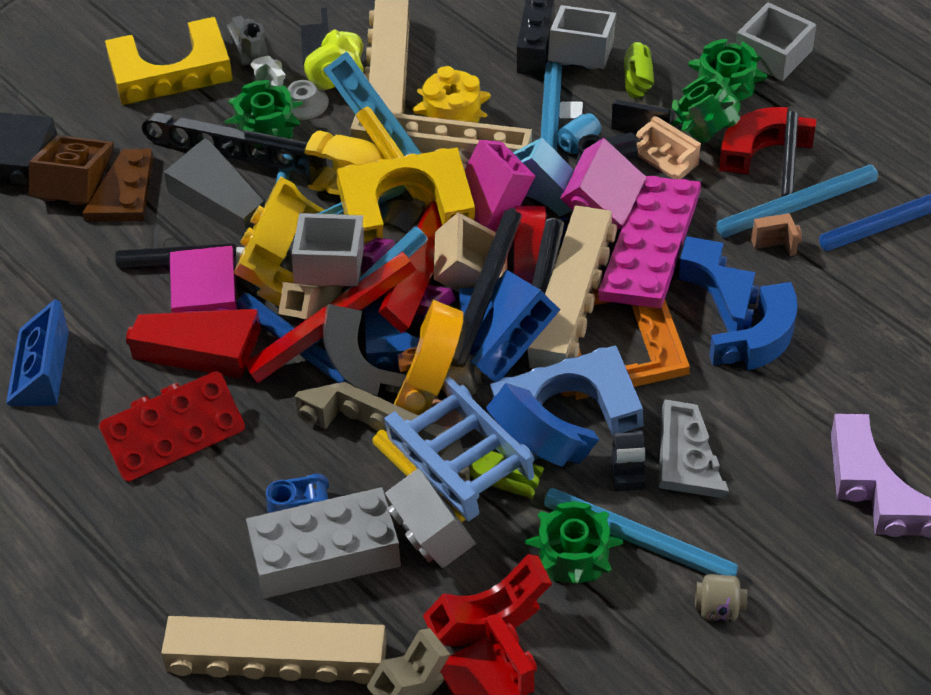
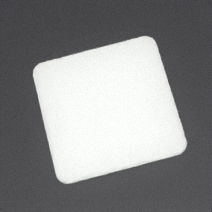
[559,102,583,118]

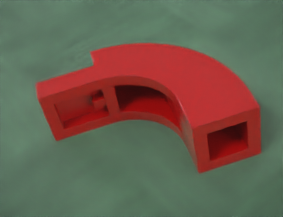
[719,107,817,175]
[514,206,546,285]
[423,554,552,646]

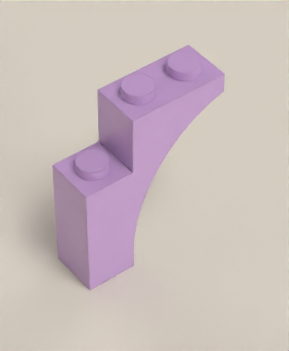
[831,414,931,538]

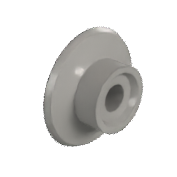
[288,80,329,120]

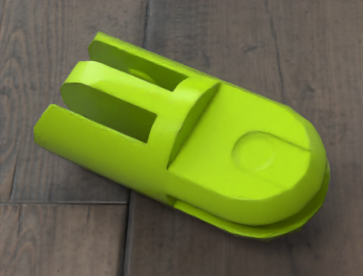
[624,42,654,99]
[469,451,544,499]

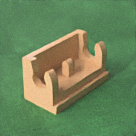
[636,116,701,179]

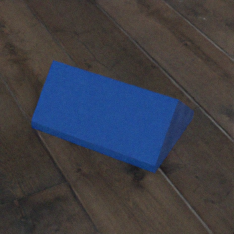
[6,299,69,406]

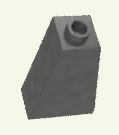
[164,138,265,237]

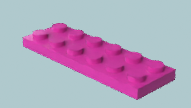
[599,176,701,308]

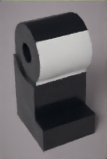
[611,431,645,491]

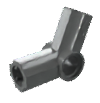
[227,15,269,67]

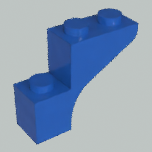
[679,236,759,332]

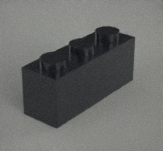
[517,0,555,75]

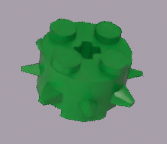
[688,39,767,101]
[671,73,742,143]
[225,80,303,149]
[526,501,623,584]

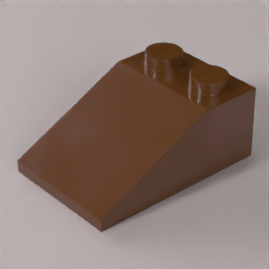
[29,135,114,205]

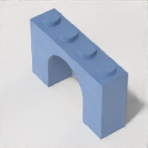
[490,345,644,460]

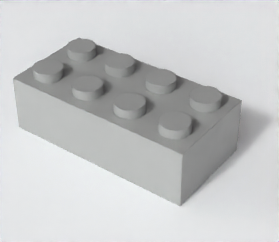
[246,487,401,599]

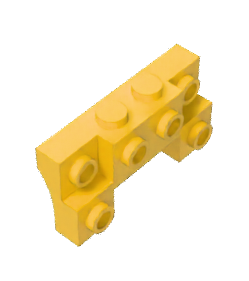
[234,177,325,307]

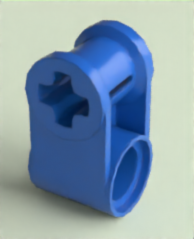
[266,474,329,513]

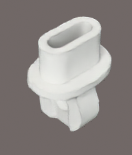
[251,56,285,87]

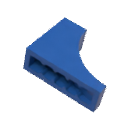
[470,270,561,383]

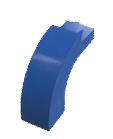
[709,282,797,370]

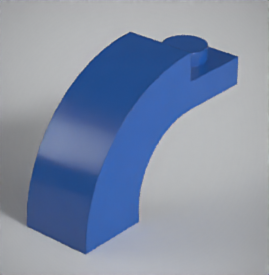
[486,383,600,467]

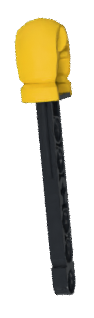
[142,113,385,195]

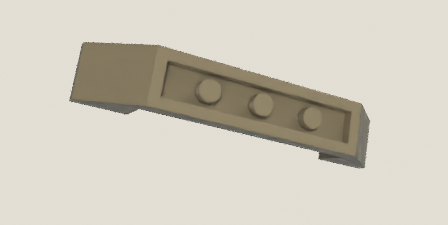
[295,382,470,482]

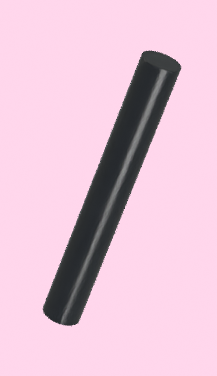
[781,111,798,197]

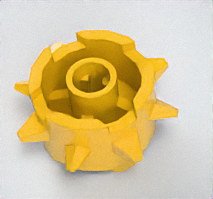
[413,66,491,123]

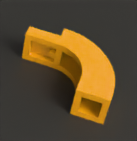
[394,300,463,416]

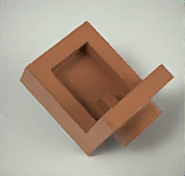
[751,213,802,256]

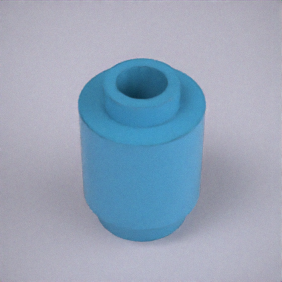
[558,113,602,154]

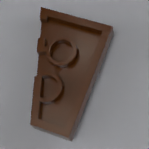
[82,149,154,221]

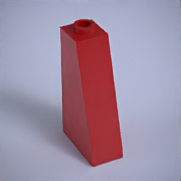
[126,309,261,379]

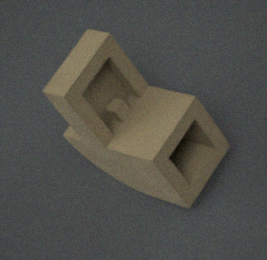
[367,628,451,695]

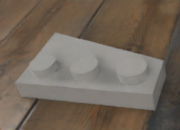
[659,400,729,499]

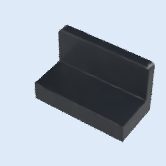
[301,7,329,69]
[611,100,675,133]

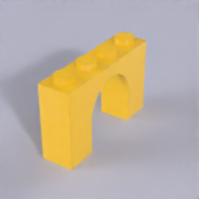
[105,17,233,105]
[337,147,475,245]

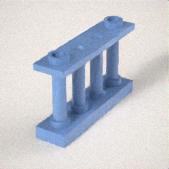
[384,377,534,521]

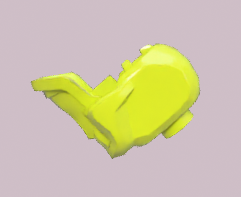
[304,29,364,91]

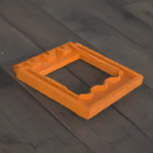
[561,289,690,400]

